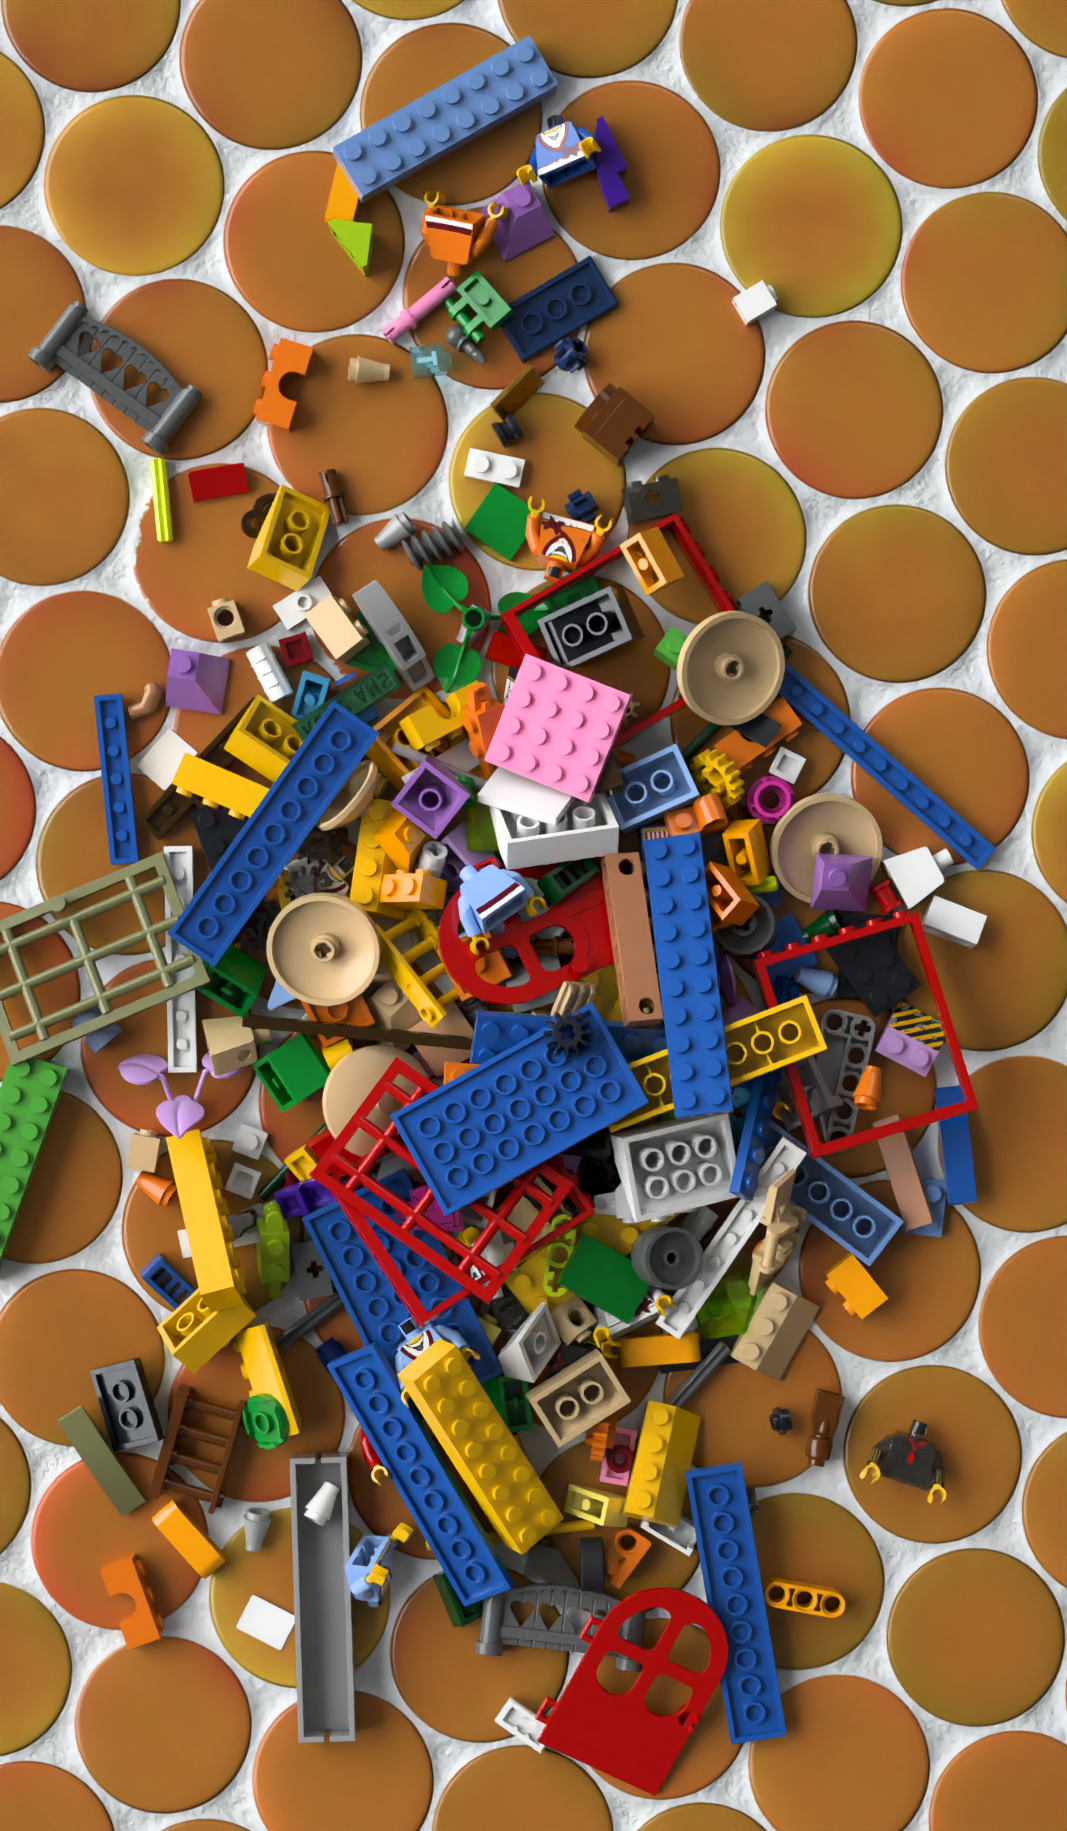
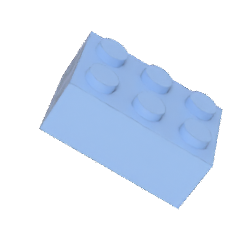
[605,744,701,835]

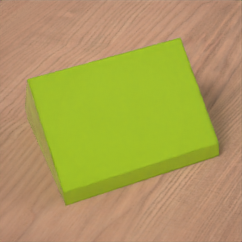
[327,219,374,277]

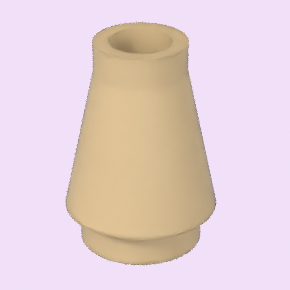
[348,356,390,384]

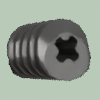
[401,518,464,571]

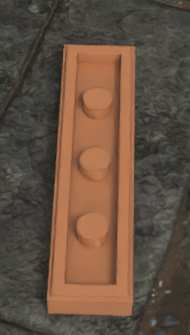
[872,1114,934,1231]

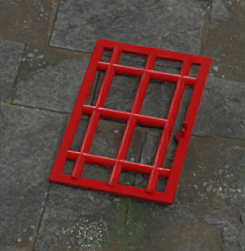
[309,1057,574,1304]

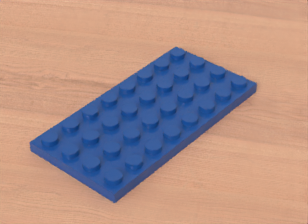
[390,1002,649,1218]
[302,1167,504,1414]

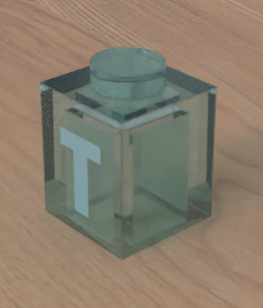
[409,343,452,380]

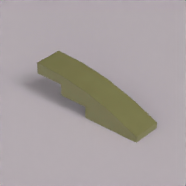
[58,1404,146,1517]

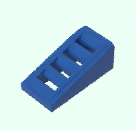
[140,1254,196,1310]

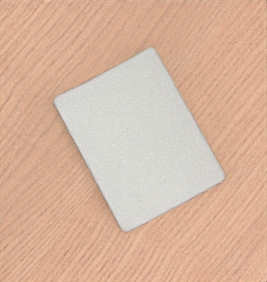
[137,729,197,790]
[236,1595,295,1650]

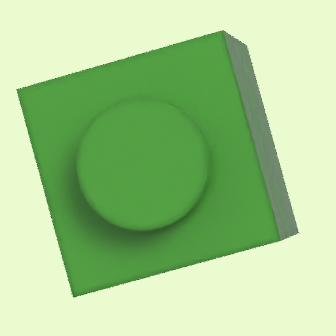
[652,626,688,670]

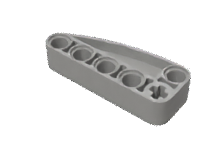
[815,1009,875,1152]

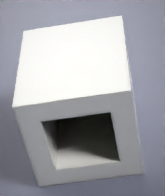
[732,280,778,326]

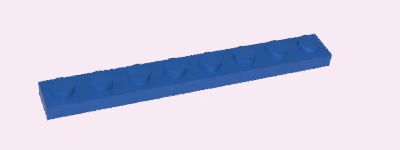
[729,975,800,1201]

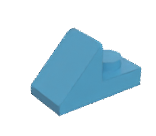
[291,670,331,723]

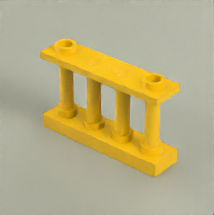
[375,909,478,1028]

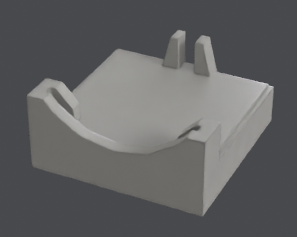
[776,1056,843,1132]

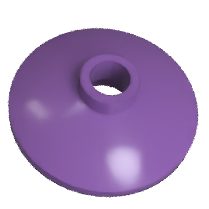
[717,951,737,1007]

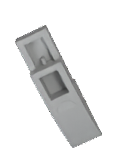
[352,580,436,692]

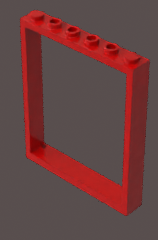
[499,513,735,750]
[752,909,979,1159]
[329,1133,596,1329]

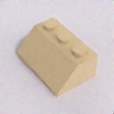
[730,1279,820,1380]
[525,1348,631,1448]

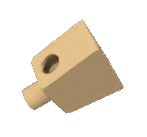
[202,1016,271,1076]

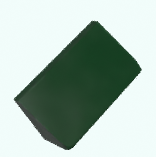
[433,1570,483,1627]

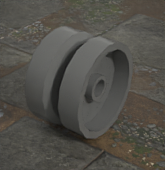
[715,893,777,959]
[631,1225,704,1290]

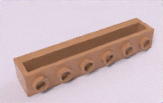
[600,852,664,1028]

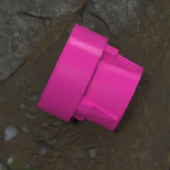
[746,776,795,824]

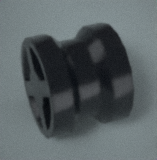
[491,413,524,449]

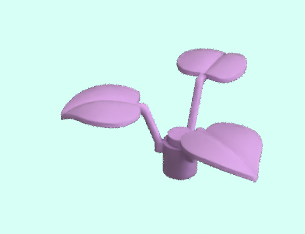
[118,1052,249,1139]

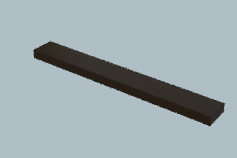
[242,1014,471,1050]

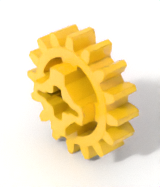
[689,749,744,809]

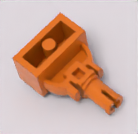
[705,861,760,935]

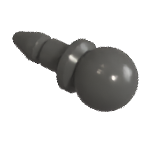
[446,325,486,364]

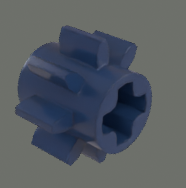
[553,336,588,373]
[564,489,599,523]

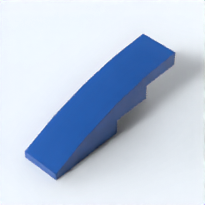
[934,1085,977,1206]

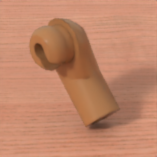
[127,682,162,720]

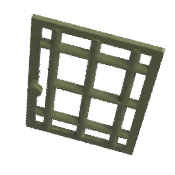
[0,852,211,1066]

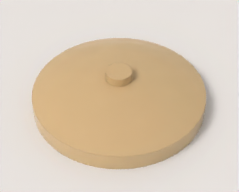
[677,611,785,725]
[770,793,883,903]
[266,893,381,1006]
[322,1045,429,1159]

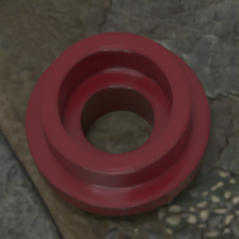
[606,1444,635,1473]

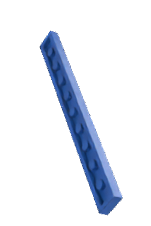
[778,662,996,870]

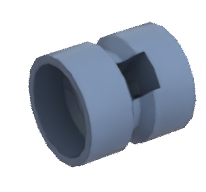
[70,1006,124,1054]

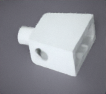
[881,846,954,909]

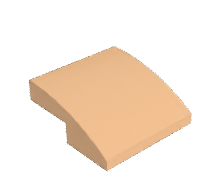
[408,1001,474,1078]

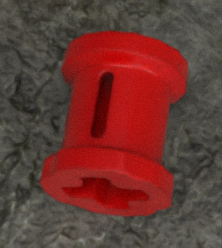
[869,878,904,914]

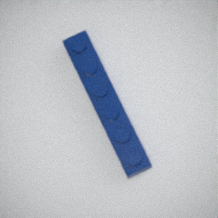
[94,693,140,865]

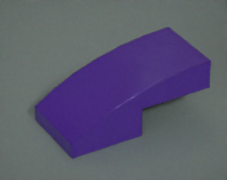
[274,1173,336,1219]

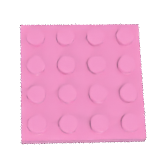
[484,654,632,803]

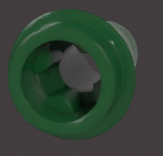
[801,909,845,944]

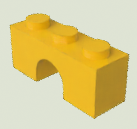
[399,680,479,752]

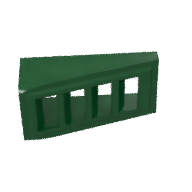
[537,858,601,905]

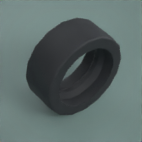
[580,1537,604,1591]

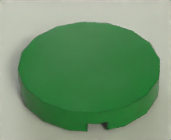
[243,1393,289,1450]

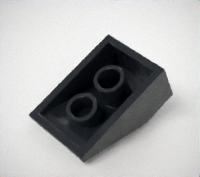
[537,585,644,670]

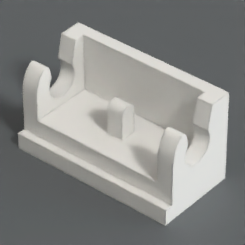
[921,895,987,950]
[640,1514,696,1556]

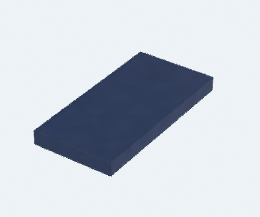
[500,256,619,363]

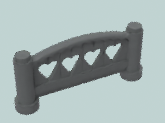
[26,300,202,457]
[475,1583,646,1672]

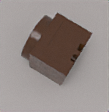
[574,383,655,466]

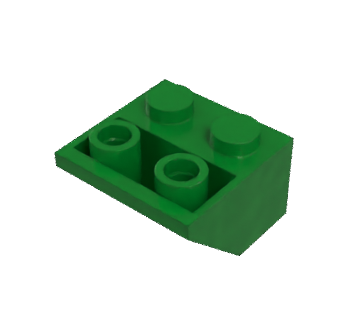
[197,944,268,1018]
[251,1033,331,1113]
[481,1373,533,1432]

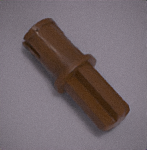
[318,469,349,526]
[529,936,575,958]

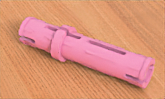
[381,276,457,345]

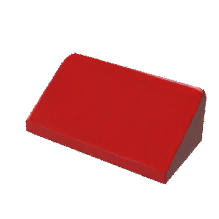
[188,463,249,502]
[485,630,547,669]

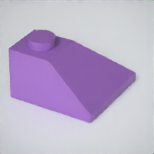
[479,181,555,262]
[166,648,230,715]
[390,754,471,839]
[810,853,873,912]

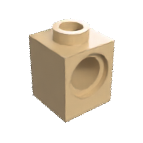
[207,597,247,643]
[126,1129,163,1173]
[551,1295,597,1346]

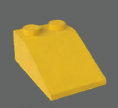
[247,484,330,591]

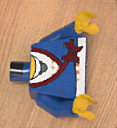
[516,115,601,188]

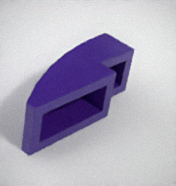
[595,116,630,212]

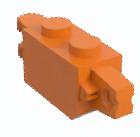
[462,682,505,778]

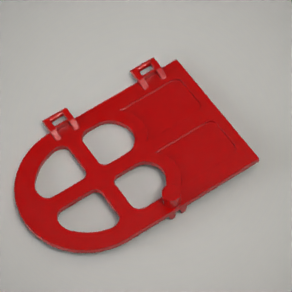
[438,856,655,1005]
[534,1588,728,1796]

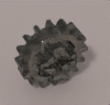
[296,824,348,865]

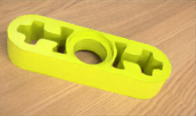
[543,1213,576,1297]

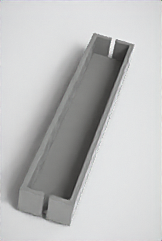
[290,1452,357,1743]

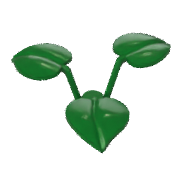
[421,564,549,693]

